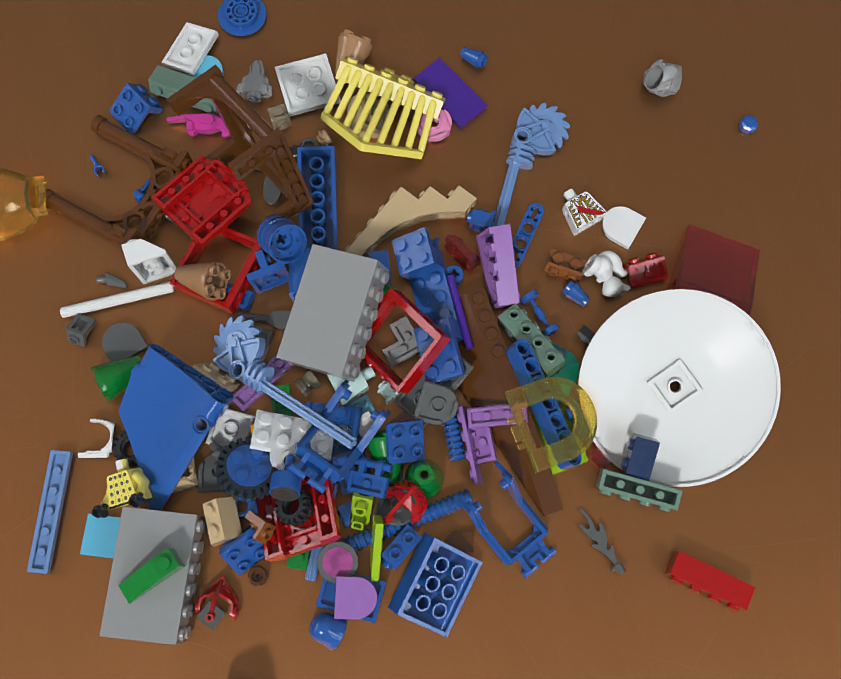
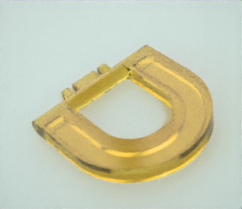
[504,377,597,473]

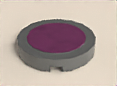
[317,541,358,583]

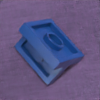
[247,249,289,294]

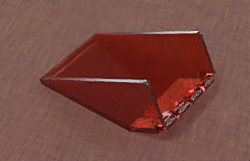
[666,224,760,315]

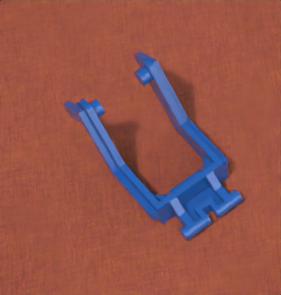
[288,380,391,493]
[453,460,557,578]

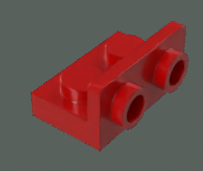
[623,253,668,288]

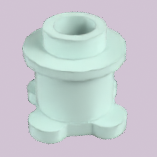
[377,380,402,405]

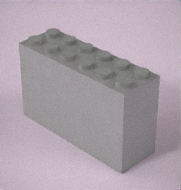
[276,244,389,382]
[99,507,207,645]

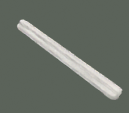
[60,282,174,318]

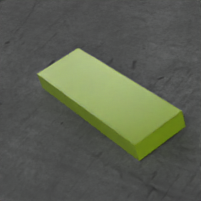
[369,515,384,581]

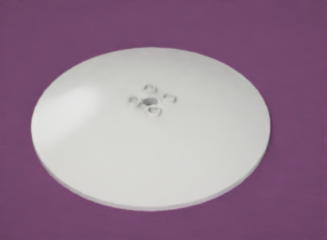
[578,289,781,487]

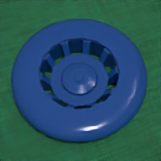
[218,0,266,36]

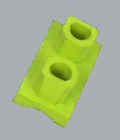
[350,492,374,530]

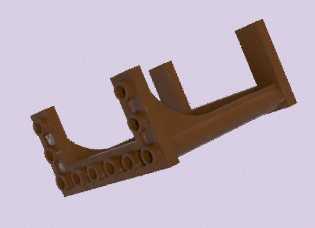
[167,65,314,224]

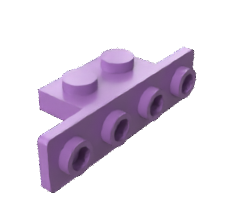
[457,406,498,484]

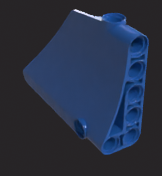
[119,344,234,511]

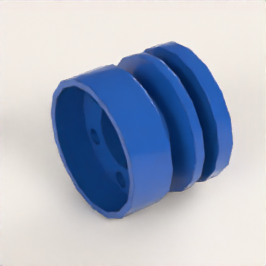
[257,215,307,264]

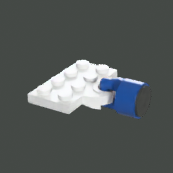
[250,410,334,501]

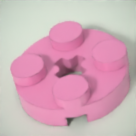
[417,109,452,142]

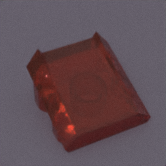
[444,234,481,273]

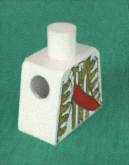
[562,189,607,236]

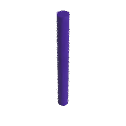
[447,275,474,350]

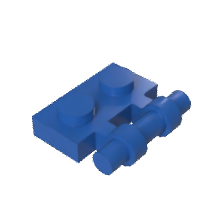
[346,456,393,499]

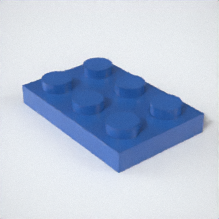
[316,573,387,623]

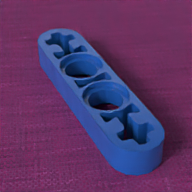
[512,203,544,269]

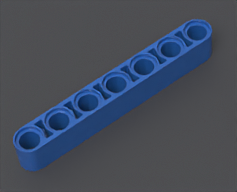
[506,339,582,470]

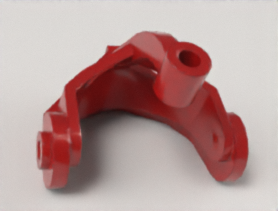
[382,480,427,525]
[194,575,239,622]

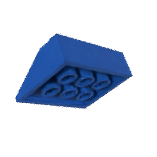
[388,533,483,637]

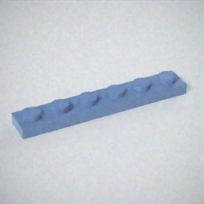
[27,450,73,574]

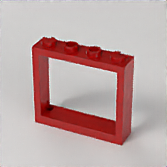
[169,227,267,315]
[364,288,451,394]

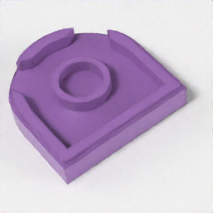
[334,575,377,619]

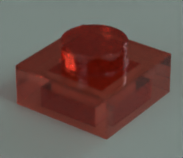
[591,447,611,468]

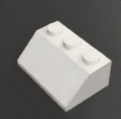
[121,239,177,284]

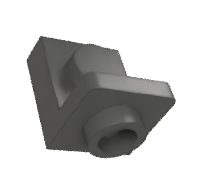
[65,313,96,347]

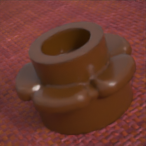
[248,565,268,586]

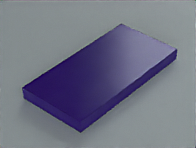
[413,58,487,129]

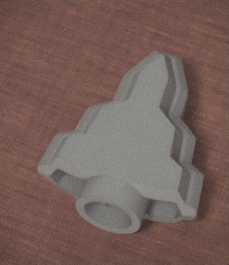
[236,60,272,103]

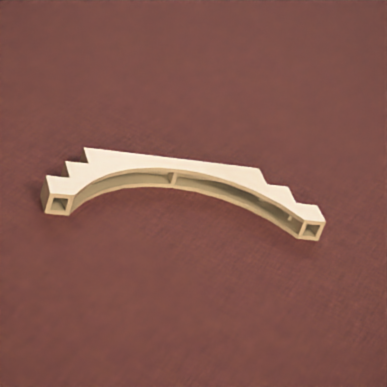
[343,186,477,257]

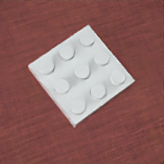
[275,54,341,117]

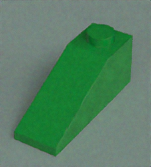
[118,548,185,604]

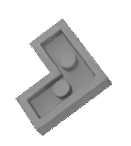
[382,316,419,368]

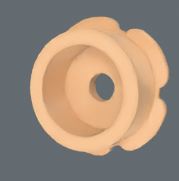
[316,129,332,146]

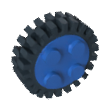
[216,437,279,502]

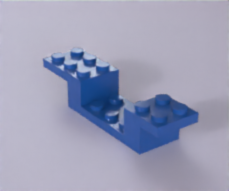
[391,227,465,383]

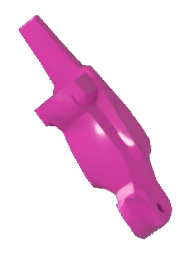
[166,113,231,138]

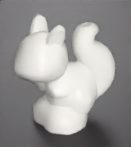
[582,251,631,298]

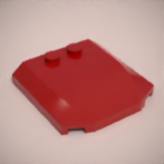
[151,155,252,247]
[257,476,341,562]

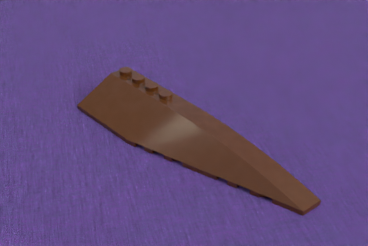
[457,288,563,516]

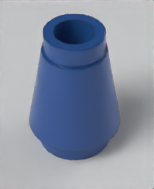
[460,47,488,68]
[562,280,590,307]

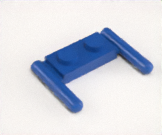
[305,402,362,449]

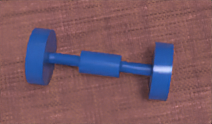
[520,290,560,337]

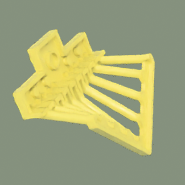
[320,57,446,159]

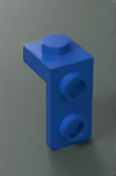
[380,525,422,571]

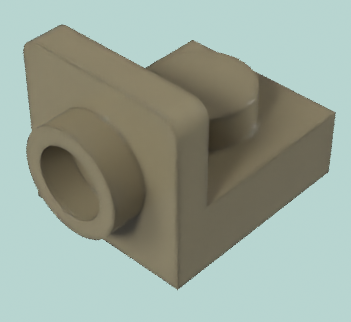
[267,104,291,130]

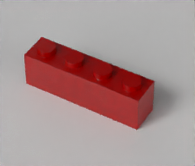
[665,551,756,612]

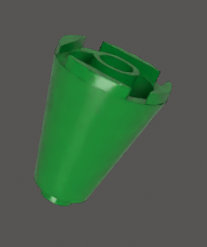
[90,355,142,402]

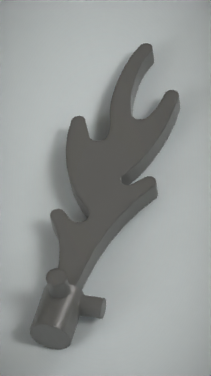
[579,509,626,575]

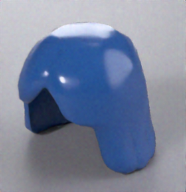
[309,612,347,650]

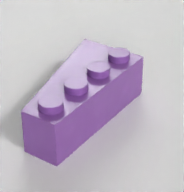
[476,224,520,309]

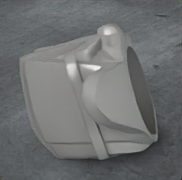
[642,59,682,97]

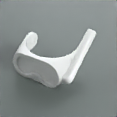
[78,419,115,458]

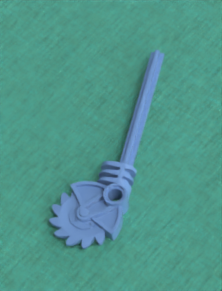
[492,103,570,227]
[213,315,357,449]

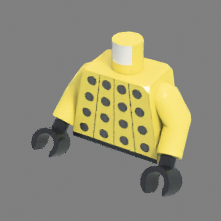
[92,459,152,518]

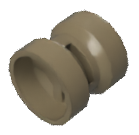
[294,370,321,397]

